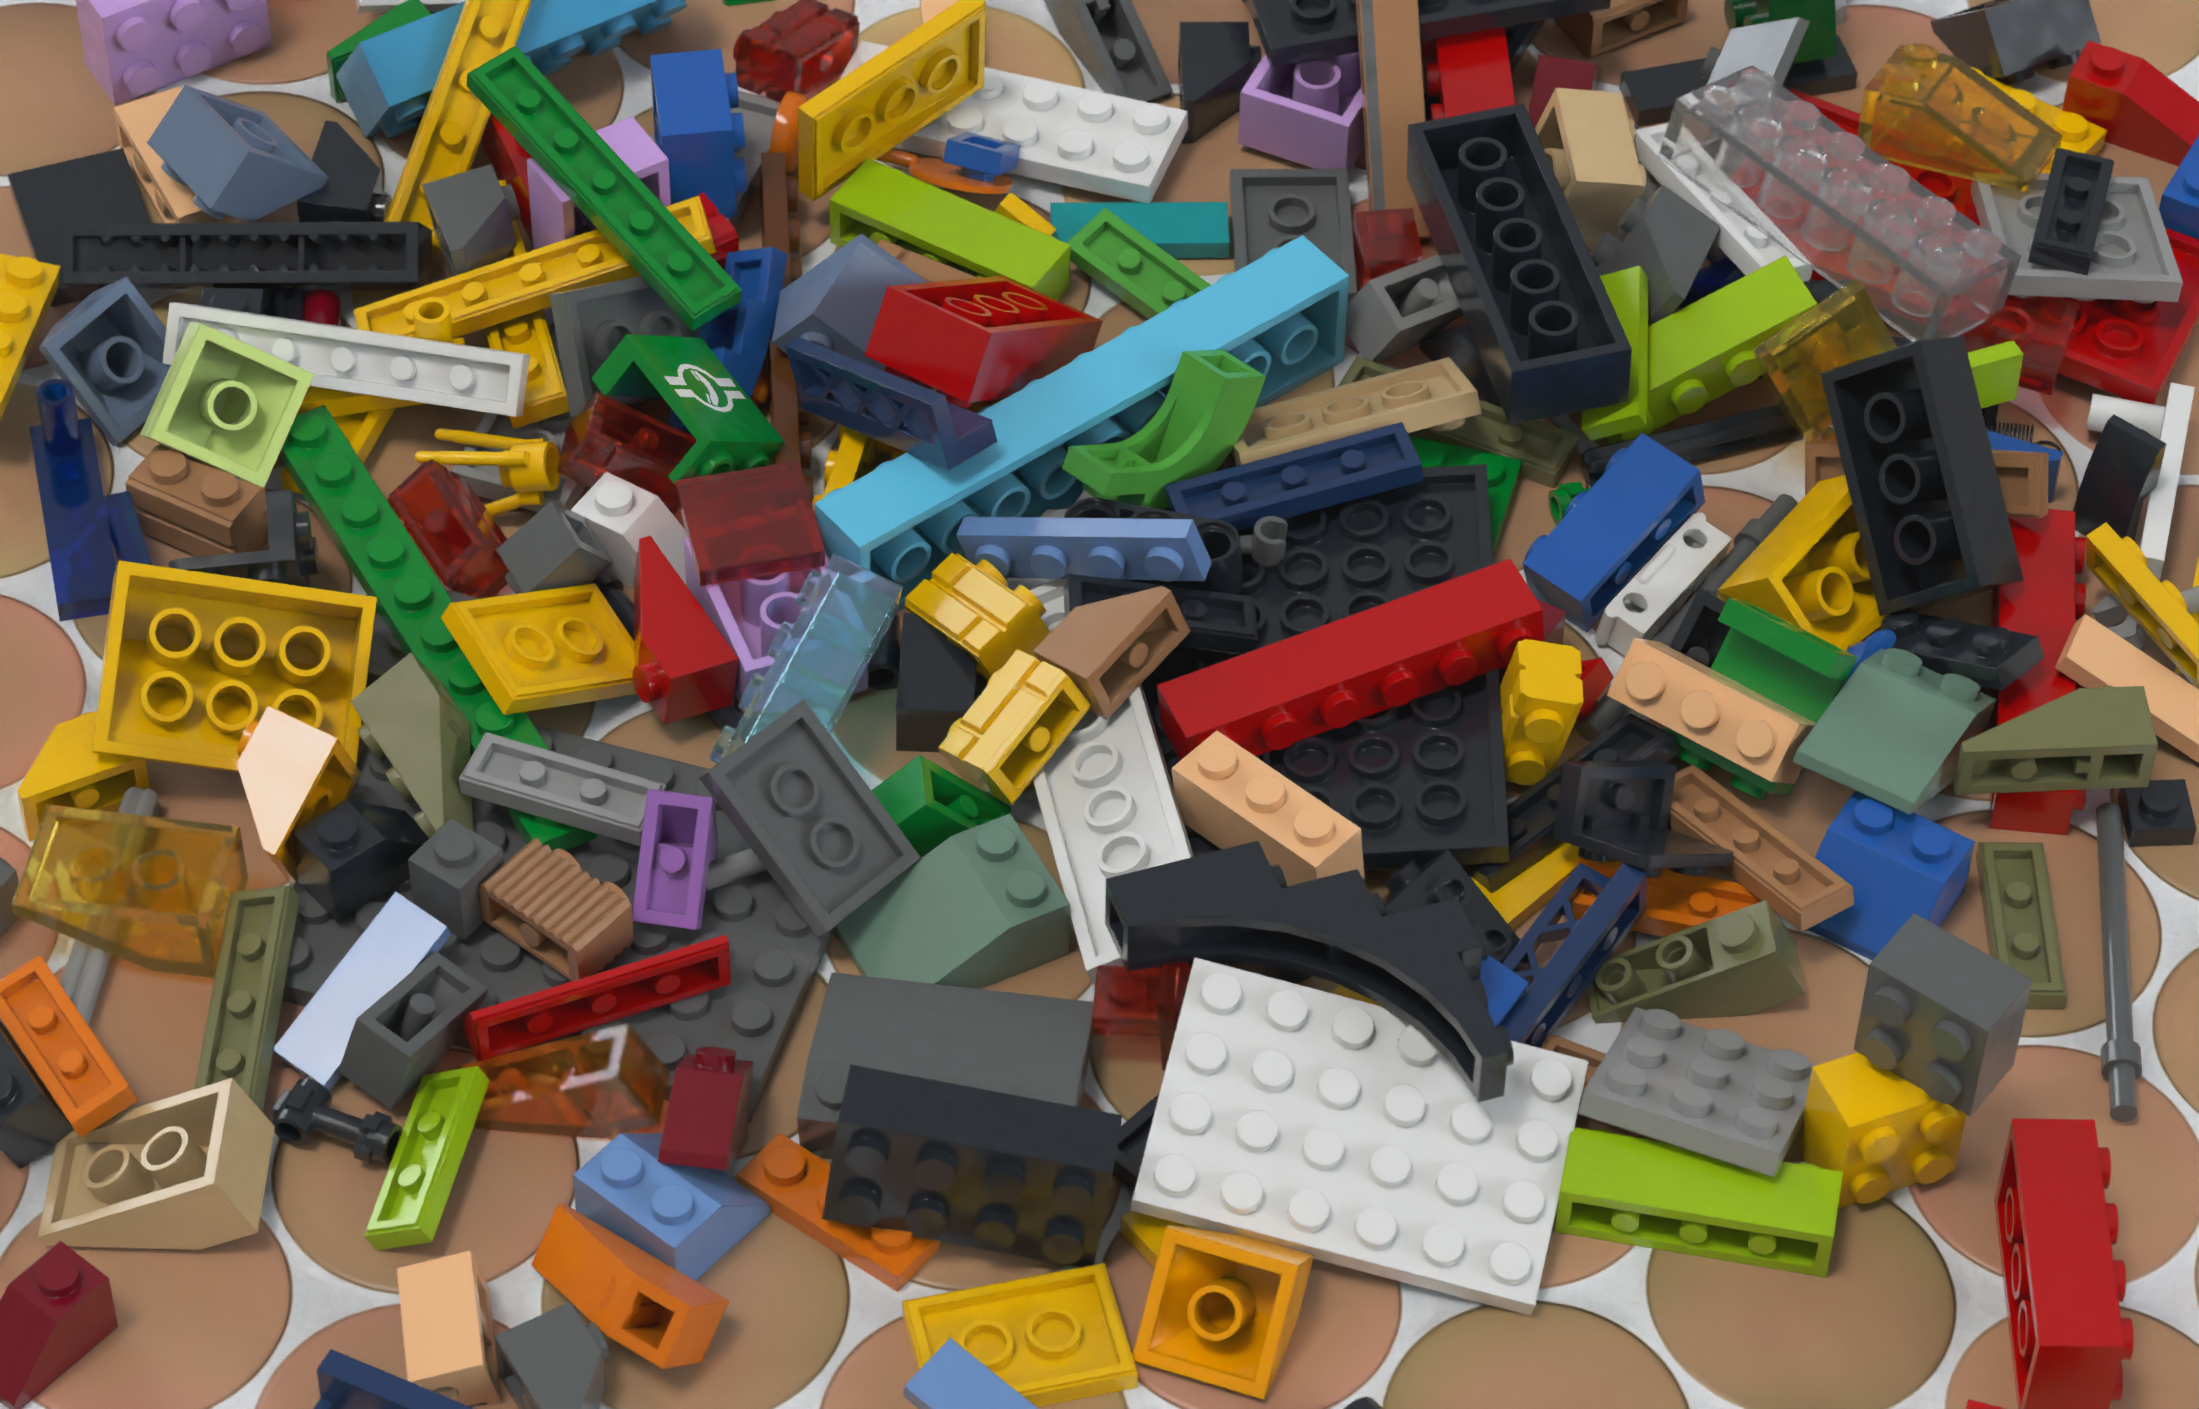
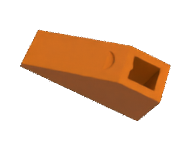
[531,1203,729,1369]

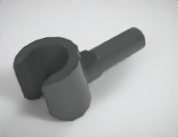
[1240,516,1288,567]

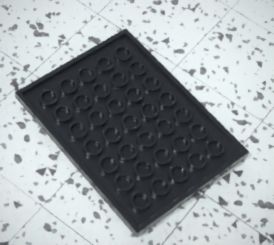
[1142,464,1510,870]

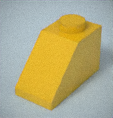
[17,711,150,841]

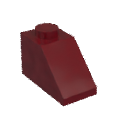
[658,1047,754,1170]
[0,1241,118,1409]

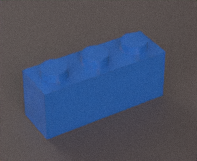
[1522,433,1705,633]

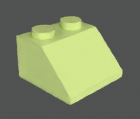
[140,322,314,488]

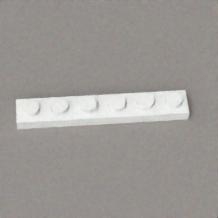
[162,302,530,417]

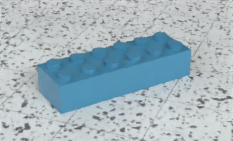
[336,0,687,138]

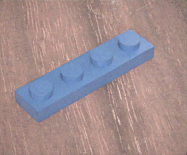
[956,517,1212,582]

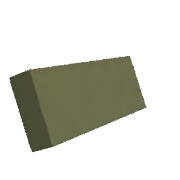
[1976,842,2066,1009]

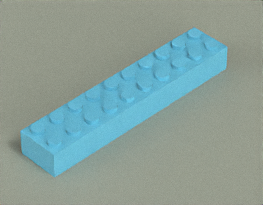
[814,235,1349,627]

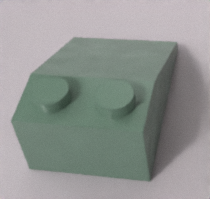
[1793,648,1997,815]
[834,813,1070,989]

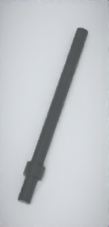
[1577,494,1798,742]
[2096,803,2142,1122]

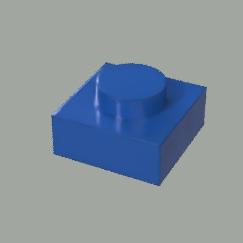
[943,131,1021,181]

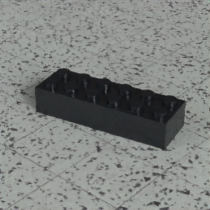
[1407,103,1632,425]

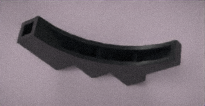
[1105,841,1514,1103]

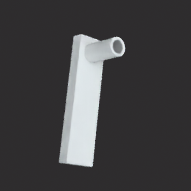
[1634,120,1815,282]
[2086,383,2195,581]

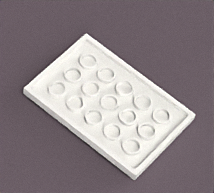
[1130,958,1589,1316]

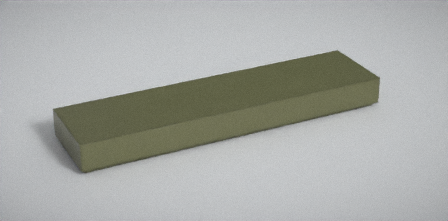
[1337,356,1579,489]
[195,885,300,1112]

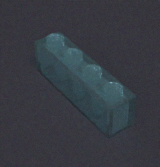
[710,553,903,764]

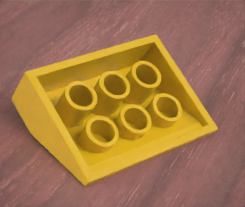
[92,561,377,773]

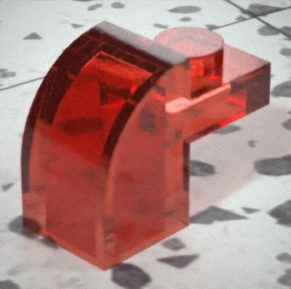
[1091,962,1193,1071]

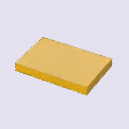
[441,583,637,715]
[902,1263,1138,1407]

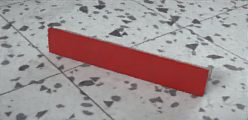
[463,934,731,1062]

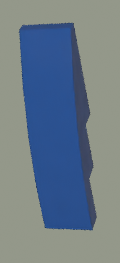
[662,247,788,473]

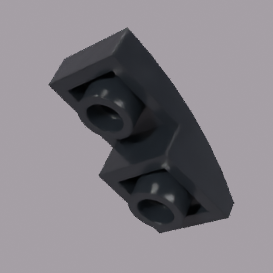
[2073,415,2166,541]

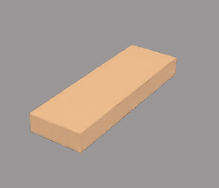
[2055,614,2199,763]

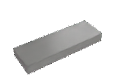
[459,732,667,846]

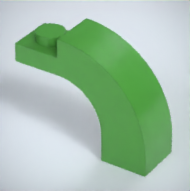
[1062,350,1266,510]

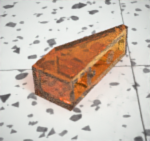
[457,1023,669,1138]

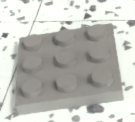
[1970,170,2183,303]
[1578,1007,1817,1177]

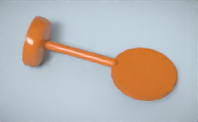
[769,91,1012,194]

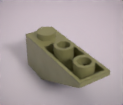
[350,653,473,838]
[1587,900,1806,1023]

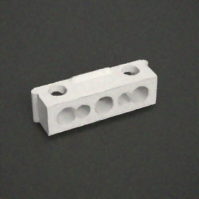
[1595,512,1732,656]

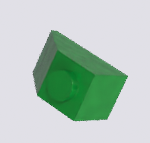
[871,755,1012,866]

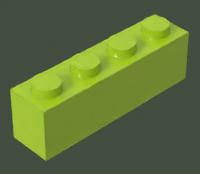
[829,158,1070,301]
[1604,255,1829,444]
[1554,1127,1843,1278]

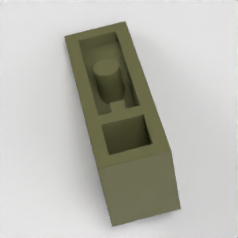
[1953,686,2158,795]

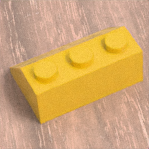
[1718,475,1888,651]

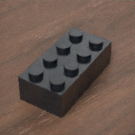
[1820,336,2024,616]
[822,1064,1123,1267]

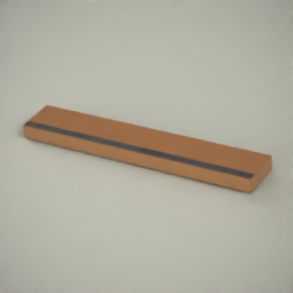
[1356,0,1432,242]

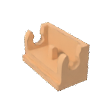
[397,1250,502,1406]

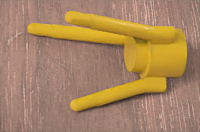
[414,428,561,526]

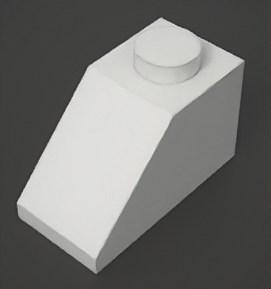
[570,472,691,589]

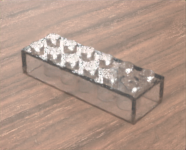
[1658,65,2022,342]

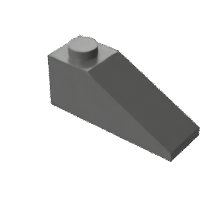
[1044,0,1173,103]

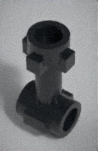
[271,1078,402,1164]

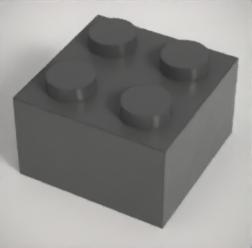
[1853,913,2032,1117]

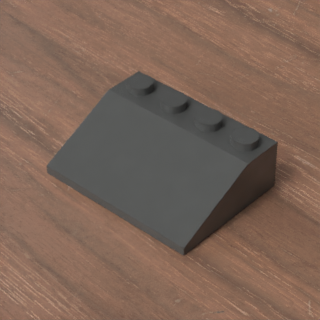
[797,972,1096,1159]

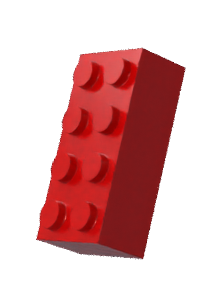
[864,276,1103,408]
[1994,1118,2134,1409]

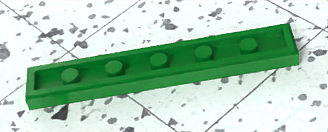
[467,45,742,331]

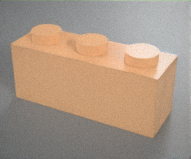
[113,86,248,223]
[1607,638,1816,784]
[1172,730,1365,887]

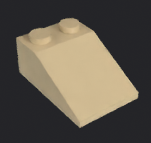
[38,1078,275,1250]

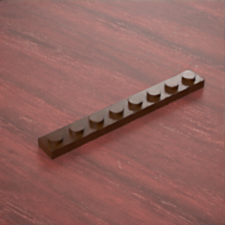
[760,153,814,514]

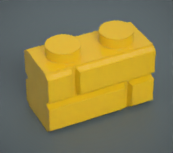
[904,553,1050,681]
[1500,639,1583,786]
[938,649,1091,806]

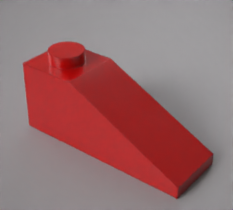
[2062,41,2199,167]
[632,536,739,725]

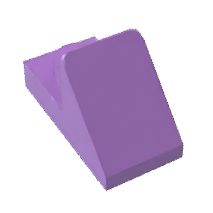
[632,789,718,930]

